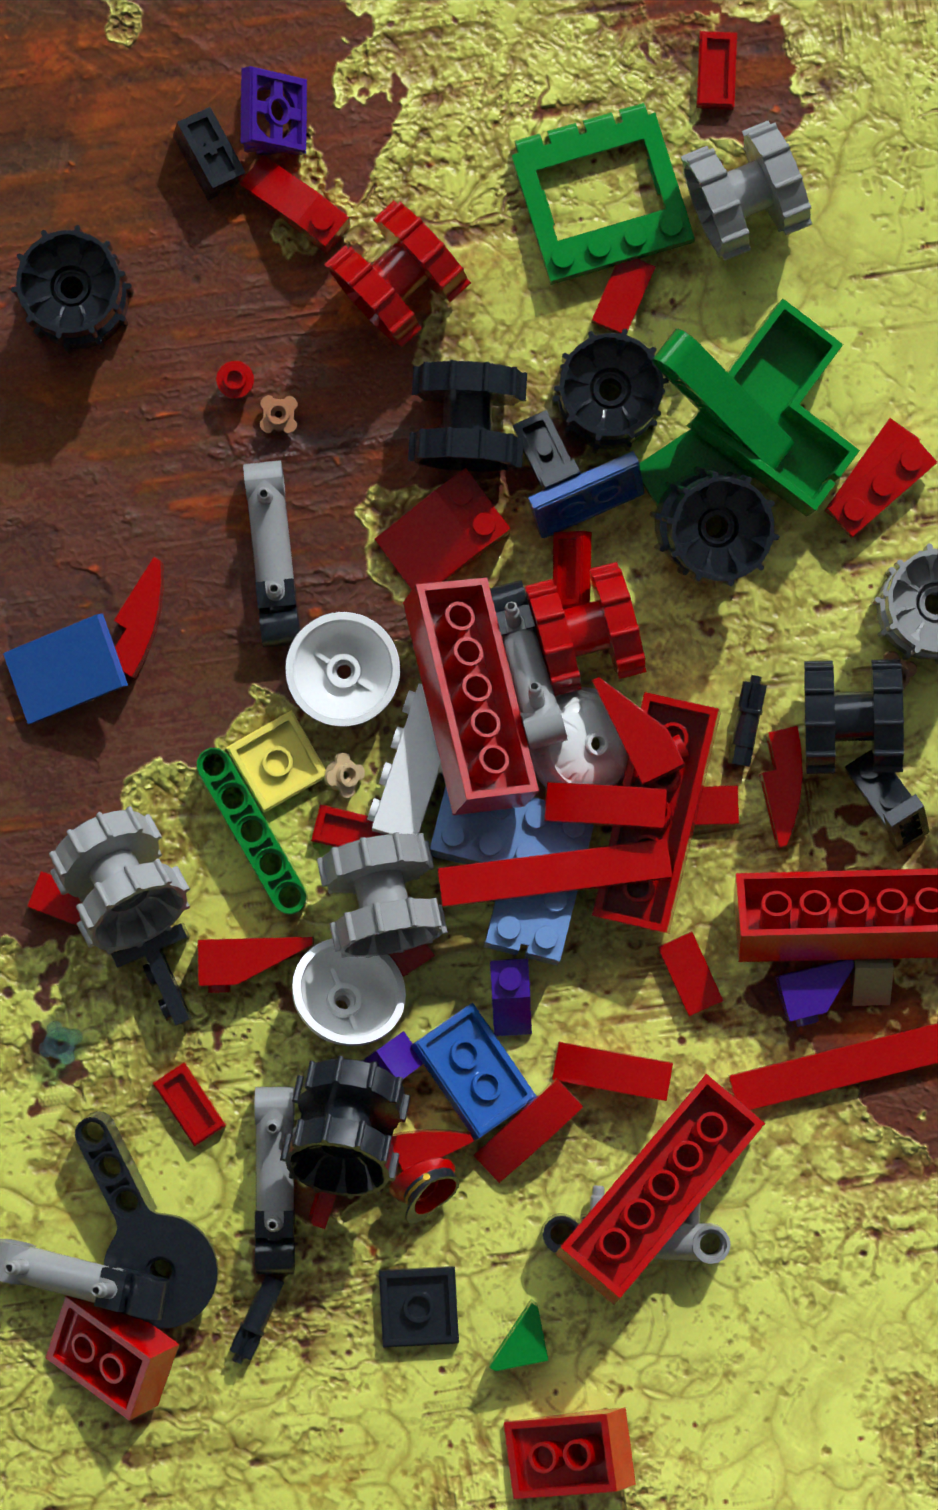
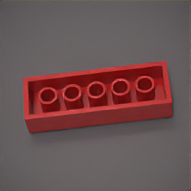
[403,577,539,815]
[592,692,721,934]
[733,868,938,962]
[555,1074,766,1305]

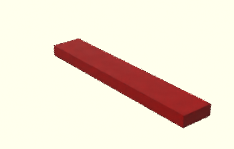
[437,839,672,908]
[728,1023,938,1110]

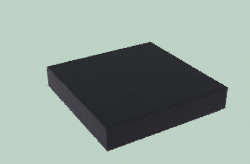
[379,1265,459,1348]

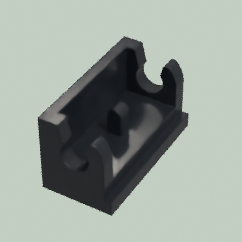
[173,107,246,201]

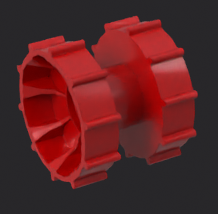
[324,200,471,348]
[525,562,647,696]

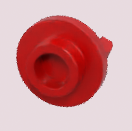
[216,361,254,399]

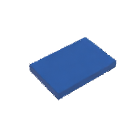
[528,451,645,538]
[3,614,128,724]
[411,1002,536,1140]

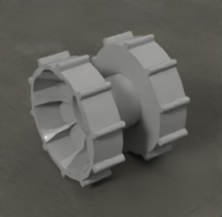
[681,121,812,261]
[871,543,938,664]
[49,806,190,954]
[317,832,448,958]

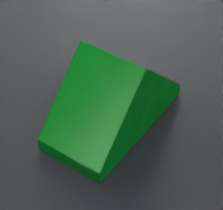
[489,1299,549,1371]

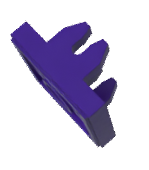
[241,66,307,156]

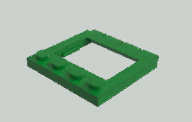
[512,103,695,285]

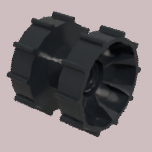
[11,225,134,354]
[552,329,669,454]
[408,360,527,472]
[649,466,780,586]
[804,659,904,774]
[280,1056,410,1199]

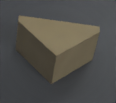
[850,959,894,1006]

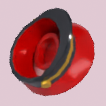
[390,1158,459,1223]

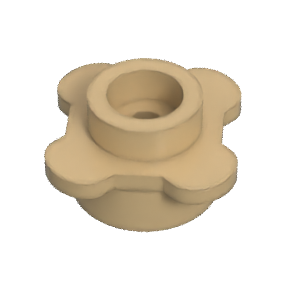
[325,753,365,798]

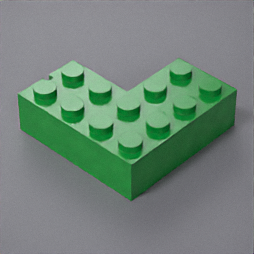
[686,299,860,517]

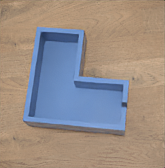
[430,787,594,966]

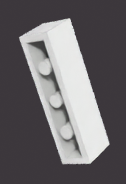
[367,683,441,835]

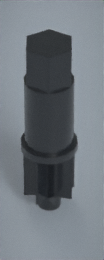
[728,675,767,767]
[229,1275,284,1365]

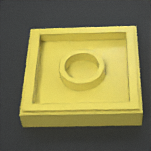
[226,710,326,813]

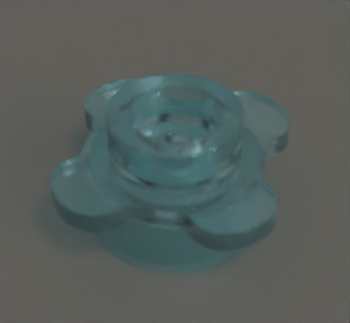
[39,1021,83,1065]

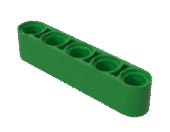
[652,329,795,470]
[196,748,308,914]

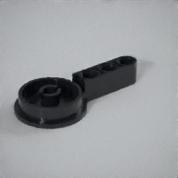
[75,1111,218,1329]

